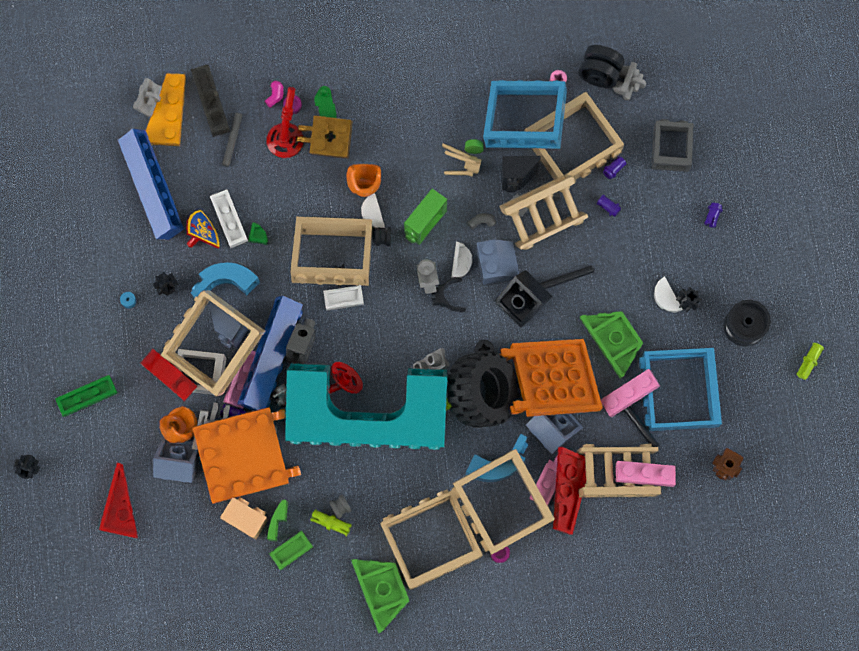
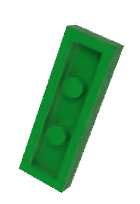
[55,375,118,417]

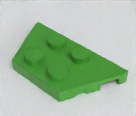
[580,311,643,379]
[351,559,409,633]

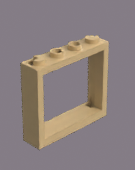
[524,92,624,186]
[291,217,372,286]
[161,290,265,396]
[451,449,555,554]
[380,490,483,590]

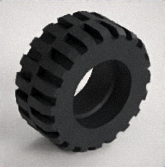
[447,351,519,428]

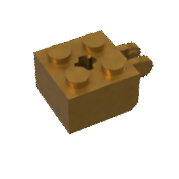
[297,116,353,159]

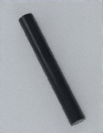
[540,265,594,289]
[624,406,659,447]

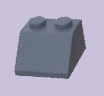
[476,239,519,285]
[209,302,248,349]
[526,413,583,454]
[153,436,199,483]

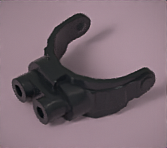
[432,277,466,313]

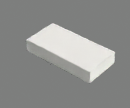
[323,285,364,311]

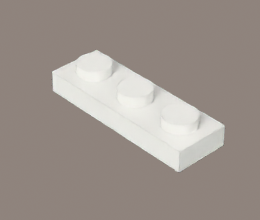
[210,190,248,248]

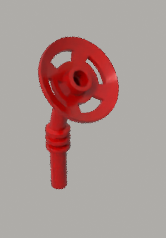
[267,87,304,158]
[285,362,363,404]

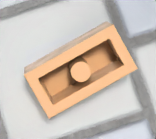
[220,497,268,540]

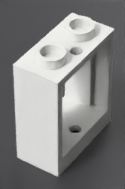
[174,349,227,396]

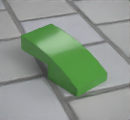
[267,500,288,541]

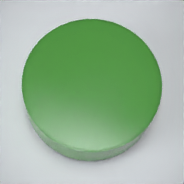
[465,139,484,154]

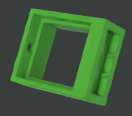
[404,188,447,245]

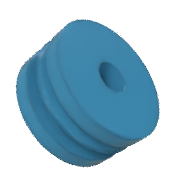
[120,292,137,308]

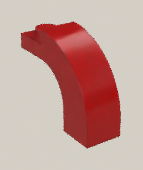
[140,349,198,401]

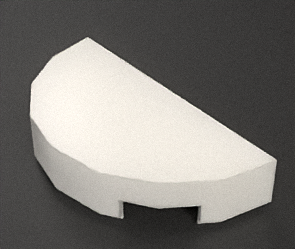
[361,193,385,229]
[451,242,472,279]
[654,276,683,313]

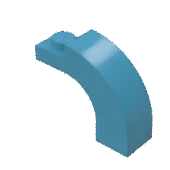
[191,262,260,299]
[465,434,528,482]

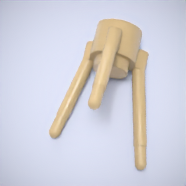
[442,144,482,176]

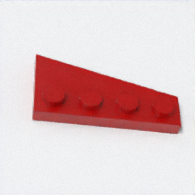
[553,447,586,535]

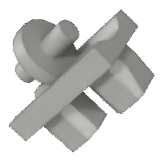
[613,62,646,101]
[133,78,162,117]
[416,259,439,294]
[413,348,449,370]

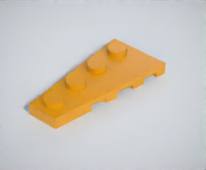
[146,74,186,146]

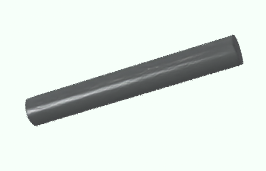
[222,113,243,167]

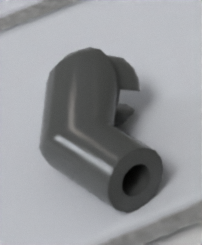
[467,213,496,230]

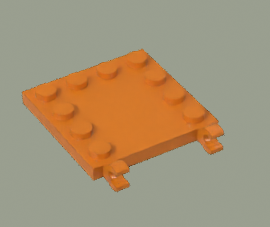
[499,339,603,417]
[192,407,301,504]

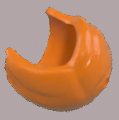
[346,164,381,197]
[159,406,198,443]

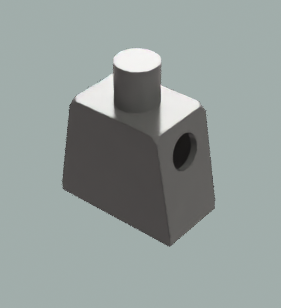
[286,318,315,364]

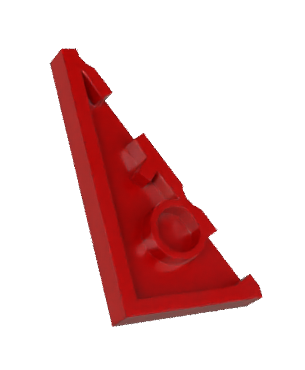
[99,463,138,539]

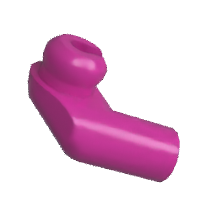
[265,81,284,108]

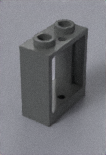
[651,119,693,172]

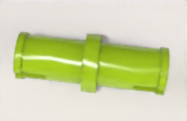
[310,509,352,536]

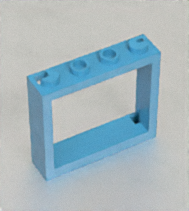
[483,80,567,149]
[639,348,722,431]

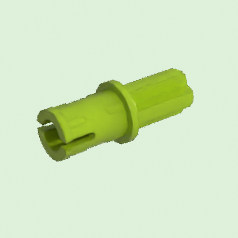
[797,343,824,380]

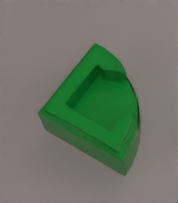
[248,222,268,245]

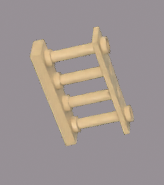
[499,174,588,250]
[577,444,661,498]

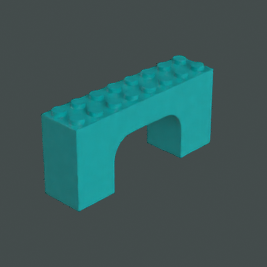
[285,363,447,450]

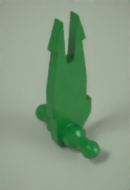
[314,86,337,142]

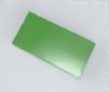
[269,531,313,570]

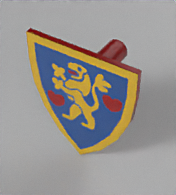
[186,210,220,249]

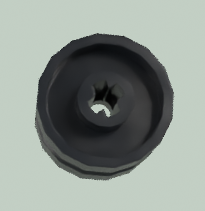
[578,45,625,88]
[723,299,771,347]

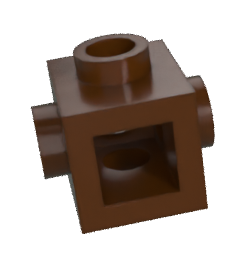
[712,448,744,481]

